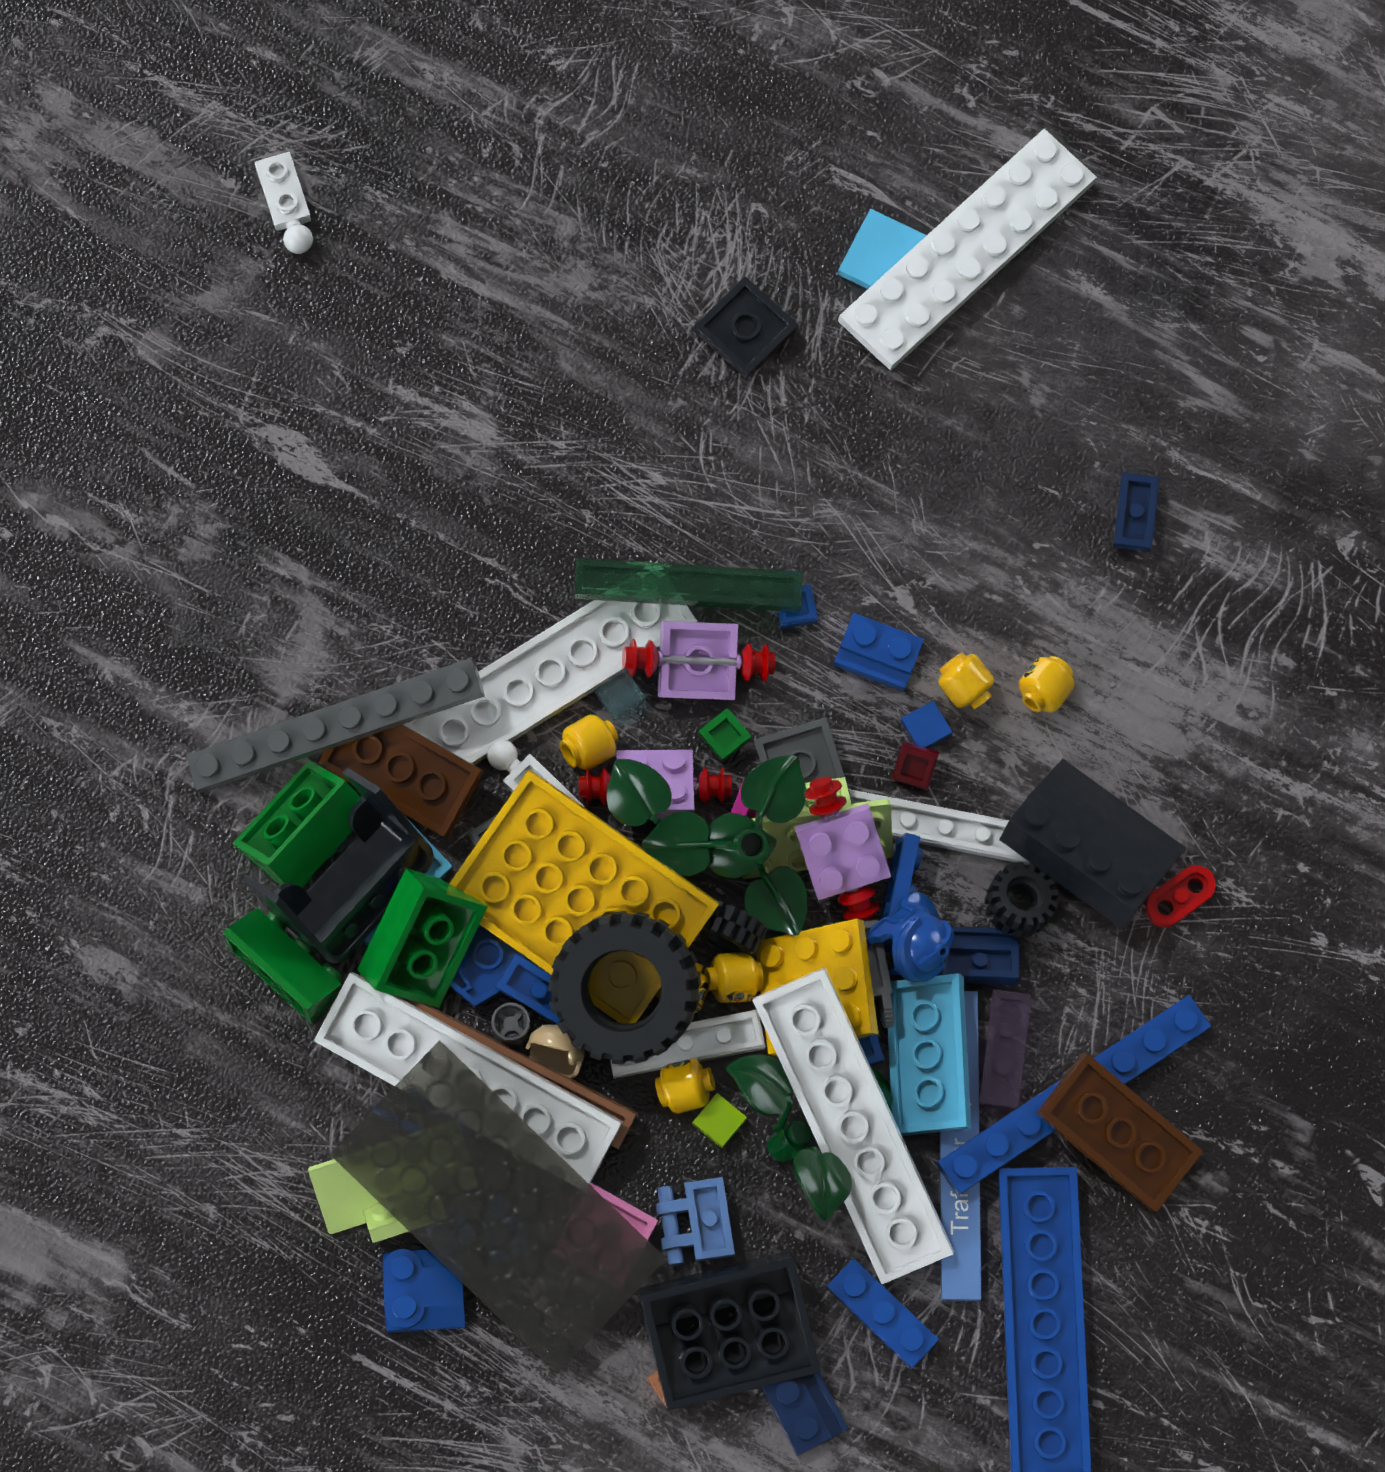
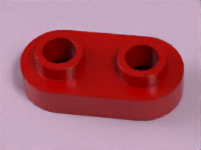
[1145,865,1216,928]

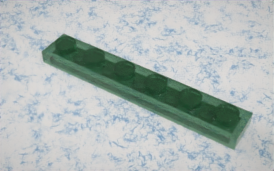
[573,558,802,612]

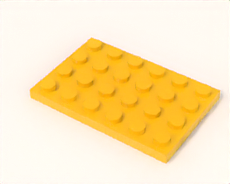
[449,769,720,1024]

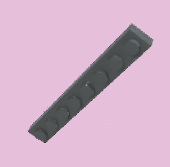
[186,658,485,793]

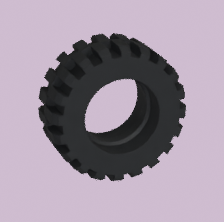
[548,911,701,1064]

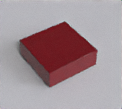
[891,741,939,791]

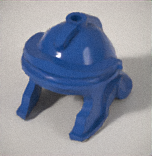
[866,892,954,982]

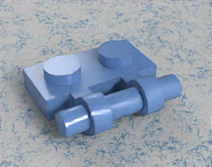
[656,1177,735,1266]

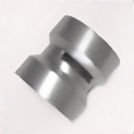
[491,1002,531,1048]

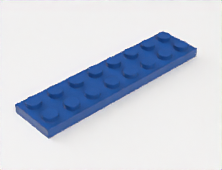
[998,1167,1091,1472]

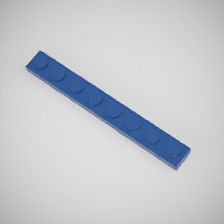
[936,995,1211,1196]

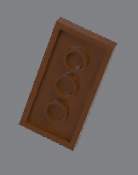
[318,724,485,838]
[1036,1053,1203,1212]

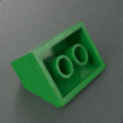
[232,760,361,887]
[357,868,488,1008]
[222,908,343,1026]

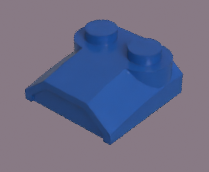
[383,1249,466,1333]

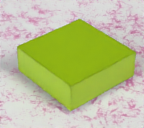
[692,1093,747,1149]

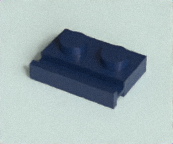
[941,926,1019,985]
[761,1373,848,1456]

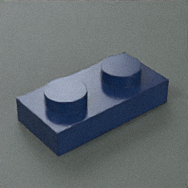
[1113,472,1159,552]

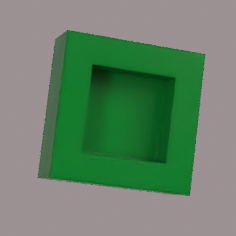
[698,708,752,763]

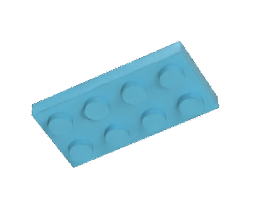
[888,973,971,1136]

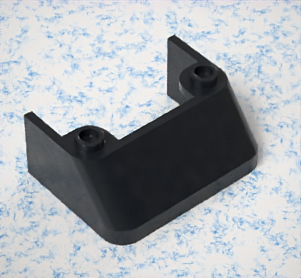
[242,767,434,963]

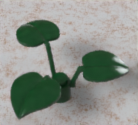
[642,755,807,935]
[607,759,777,878]
[726,1055,893,1221]

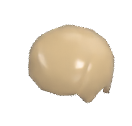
[526,1025,585,1078]

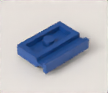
[833,613,924,692]

